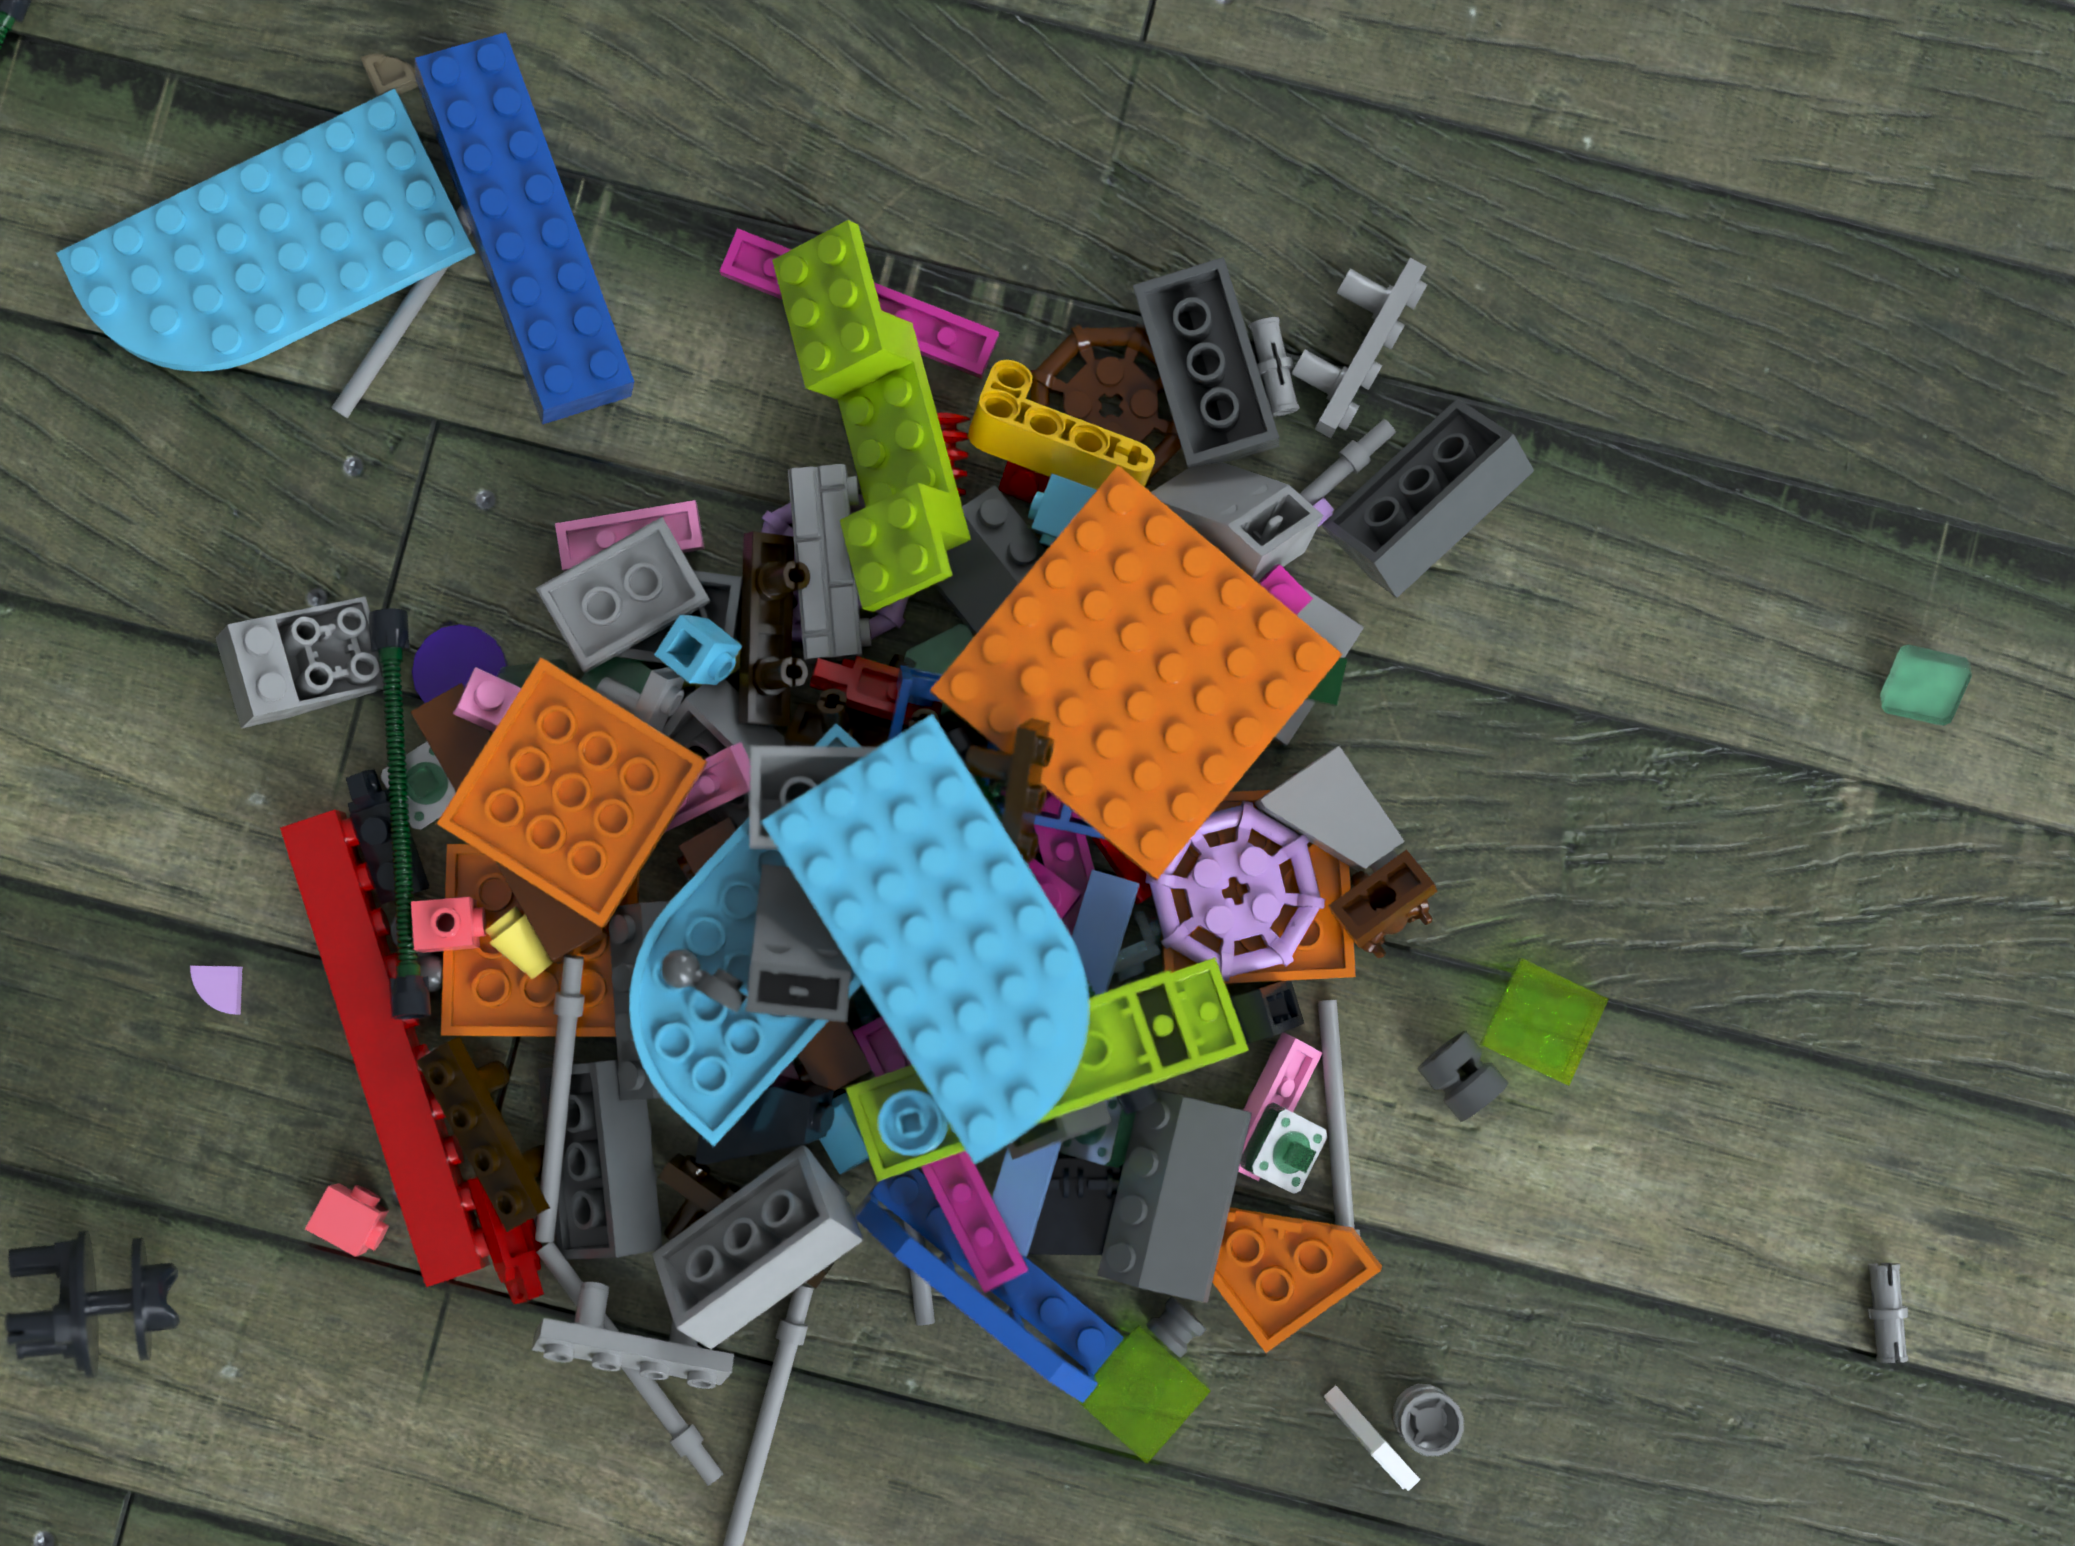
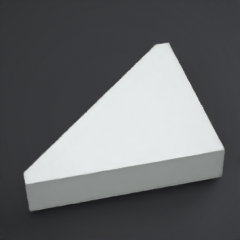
[1323,1385,1420,1491]

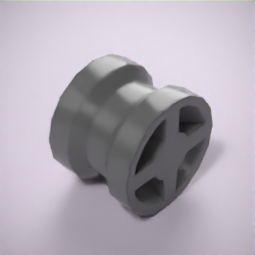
[1146,1296,1207,1358]

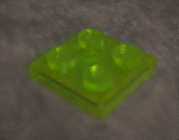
[1479,958,1609,1086]
[1075,1324,1211,1464]

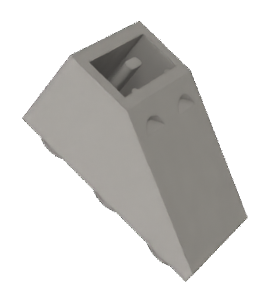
[1151,462,1323,582]
[215,597,384,728]

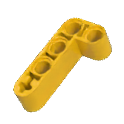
[968,360,1155,490]

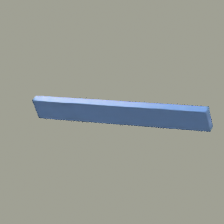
[992,869,1140,1256]

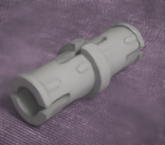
[1249,317,1300,417]
[1868,1263,1908,1363]

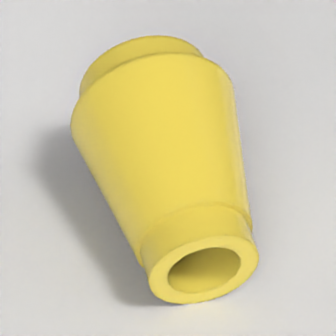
[485,906,553,980]

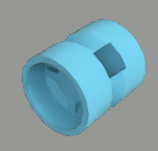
[878,1090,948,1155]

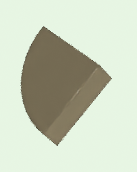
[360,53,418,97]

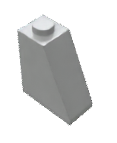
[1254,746,1405,872]

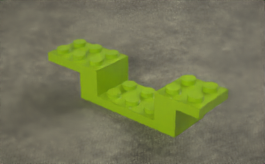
[772,220,971,612]
[846,958,1248,1181]

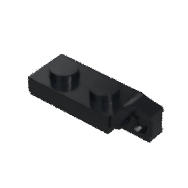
[346,769,430,905]

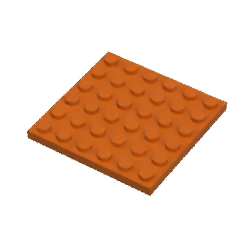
[929,465,1342,880]

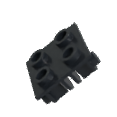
[1028,1158,1121,1255]

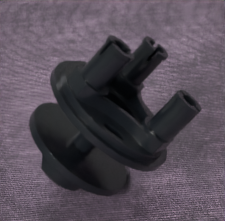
[5,1230,181,1379]

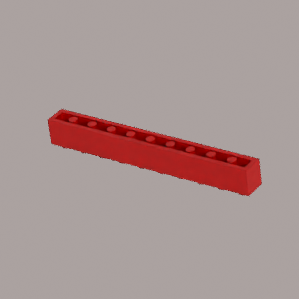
[280,809,490,1287]

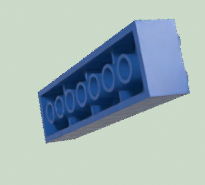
[415,32,635,425]

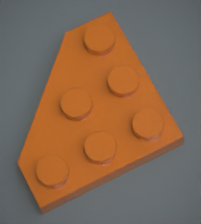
[1212,1207,1382,1353]

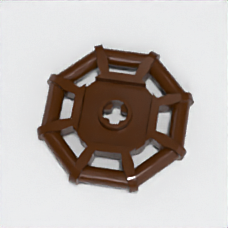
[1030,323,1182,487]

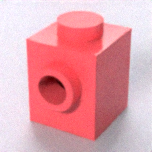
[411,897,487,953]
[305,1183,389,1257]

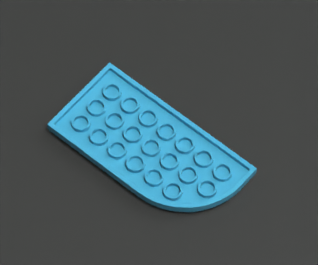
[56,88,476,371]
[761,715,1089,1164]
[630,724,862,1146]

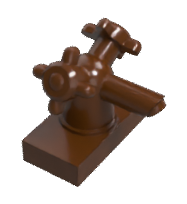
[1328,849,1438,959]

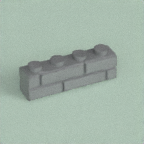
[788,464,872,664]

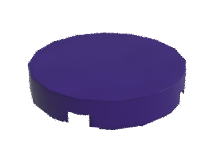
[412,624,508,704]

